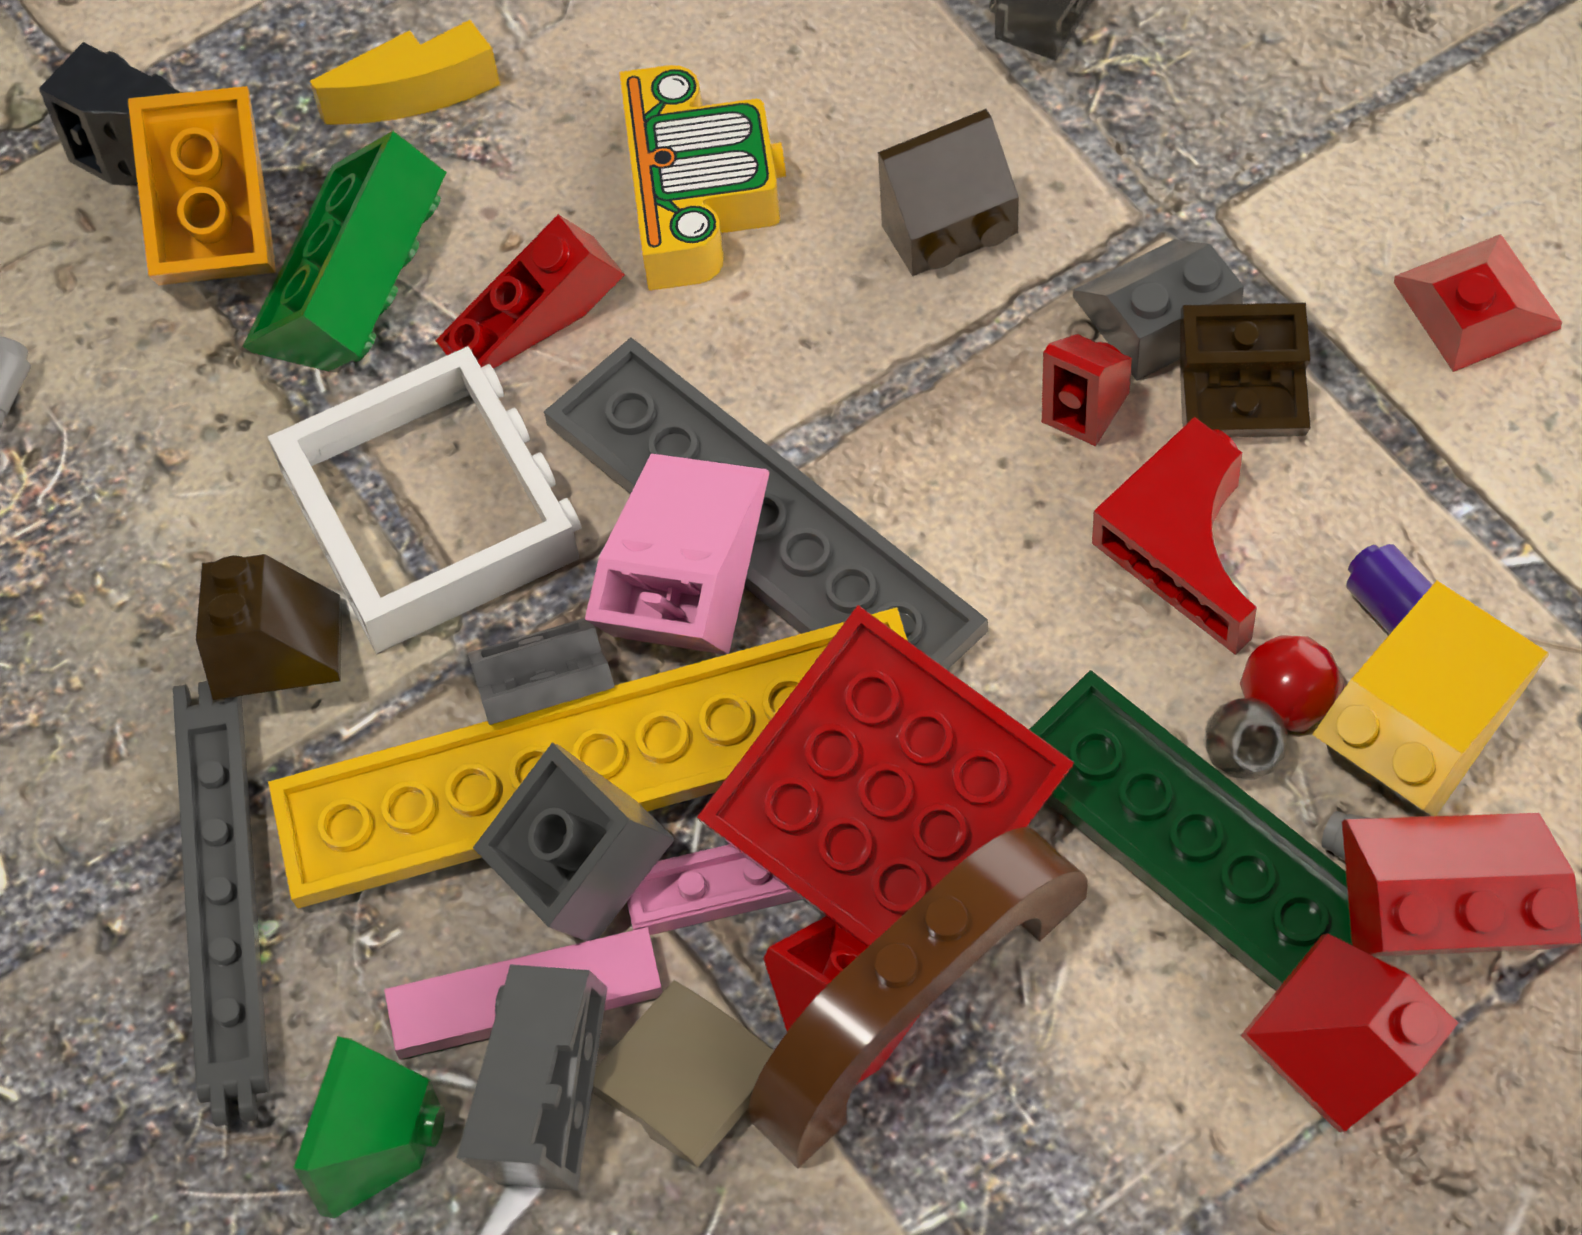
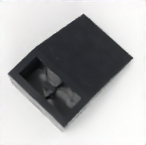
[39,42,183,186]

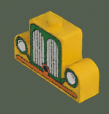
[619,65,786,291]

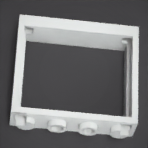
[268,346,582,654]

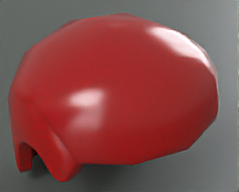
[1240,635,1345,733]

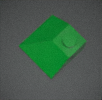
[293,1036,445,1219]

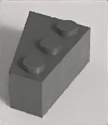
[456,964,608,1191]

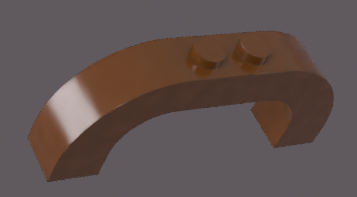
[749,827,1088,1169]

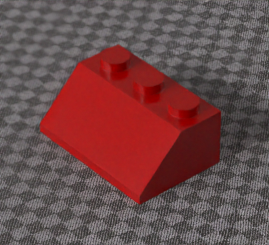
[1342,813,1582,957]

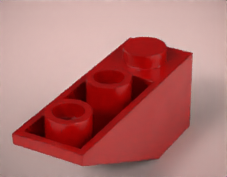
[435,214,625,369]

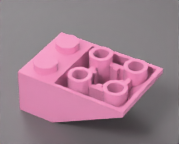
[585,454,770,655]

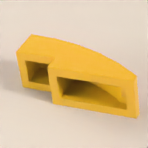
[310,19,500,125]

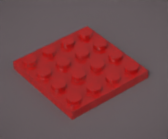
[697,605,1074,947]

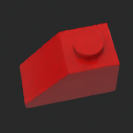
[1041,334,1132,446]

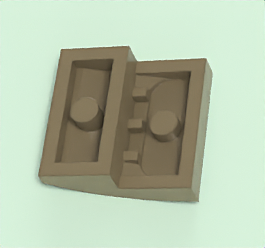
[593,980,774,1168]

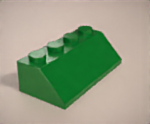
[243,131,447,372]

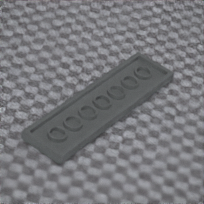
[544,337,988,670]

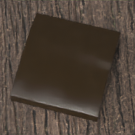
[1180,302,1311,438]

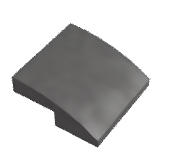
[468,618,615,725]

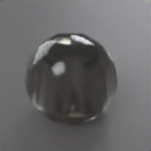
[1203,698,1288,780]

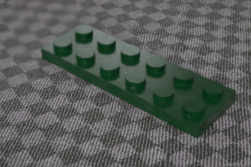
[1029,670,1352,991]

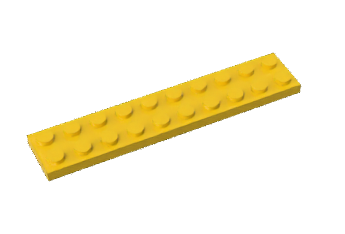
[268,607,907,909]

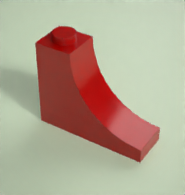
[1092,417,1257,655]

